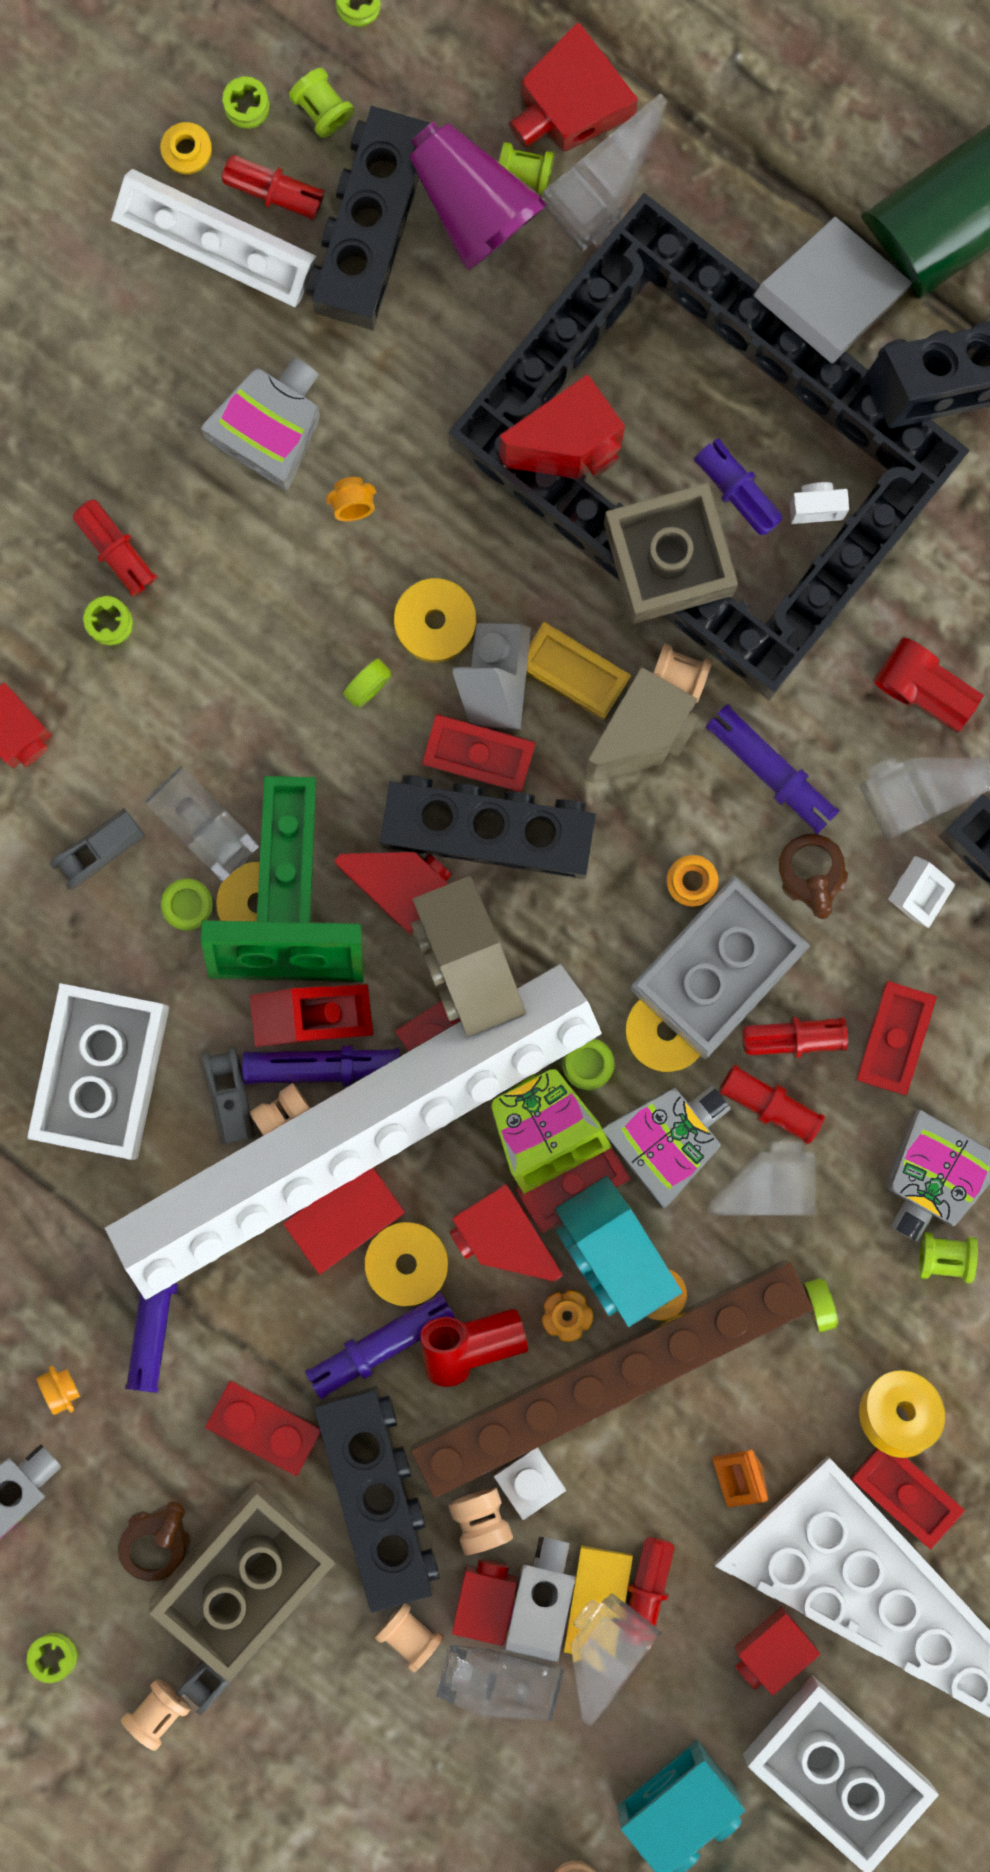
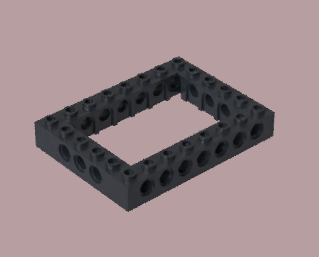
[448,193,970,701]

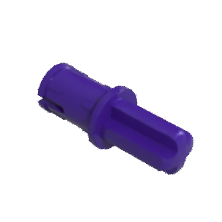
[694,438,783,535]

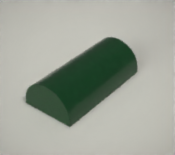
[861,124,990,299]

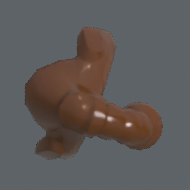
[779,834,848,919]
[118,1501,190,1582]

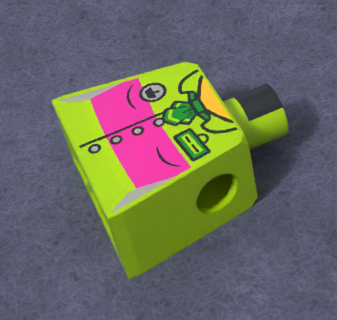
[491,1069,612,1194]

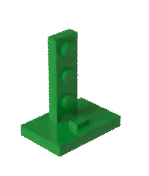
[201,776,364,982]

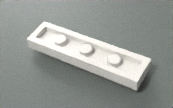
[111,169,317,307]

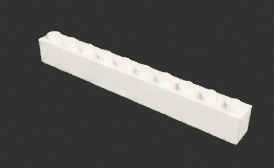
[105,964,602,1300]

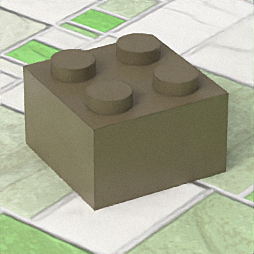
[603,483,738,624]
[411,875,526,1037]

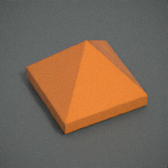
[712,1449,768,1508]

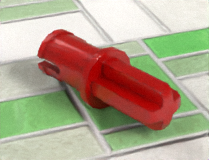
[222,155,325,221]
[72,499,158,597]
[742,1017,848,1058]
[620,1537,675,1646]

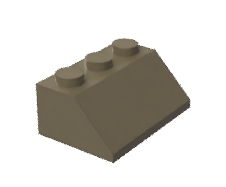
[583,667,700,783]
[149,1481,336,1683]

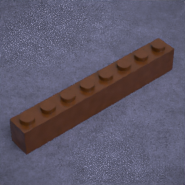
[411,1260,814,1499]

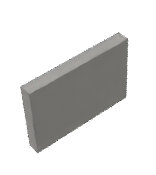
[754,216,912,364]
[629,875,810,1059]

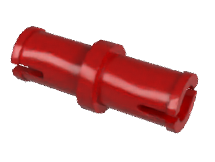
[718,1064,825,1144]

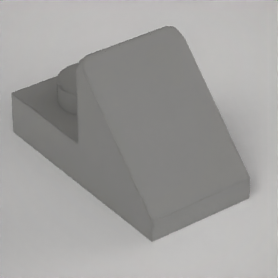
[453,623,531,730]

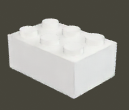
[27,983,170,1160]
[743,1675,939,1872]

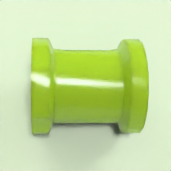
[289,68,355,138]
[499,142,555,198]
[918,1232,978,1284]

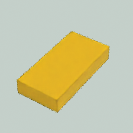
[526,622,632,721]
[564,1545,633,1661]

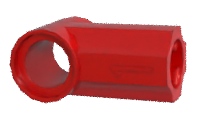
[873,637,984,734]
[420,1309,528,1387]

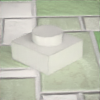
[789,482,849,524]
[888,856,956,928]
[494,1448,566,1520]

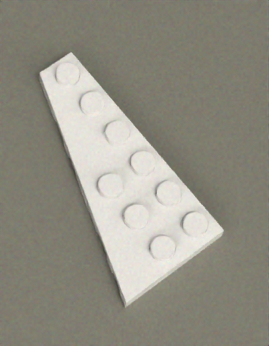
[714,1456,990,1718]

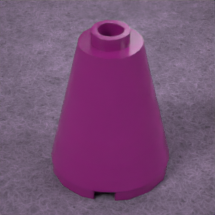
[409,121,547,271]

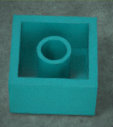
[554,1176,683,1327]
[616,1739,745,1872]

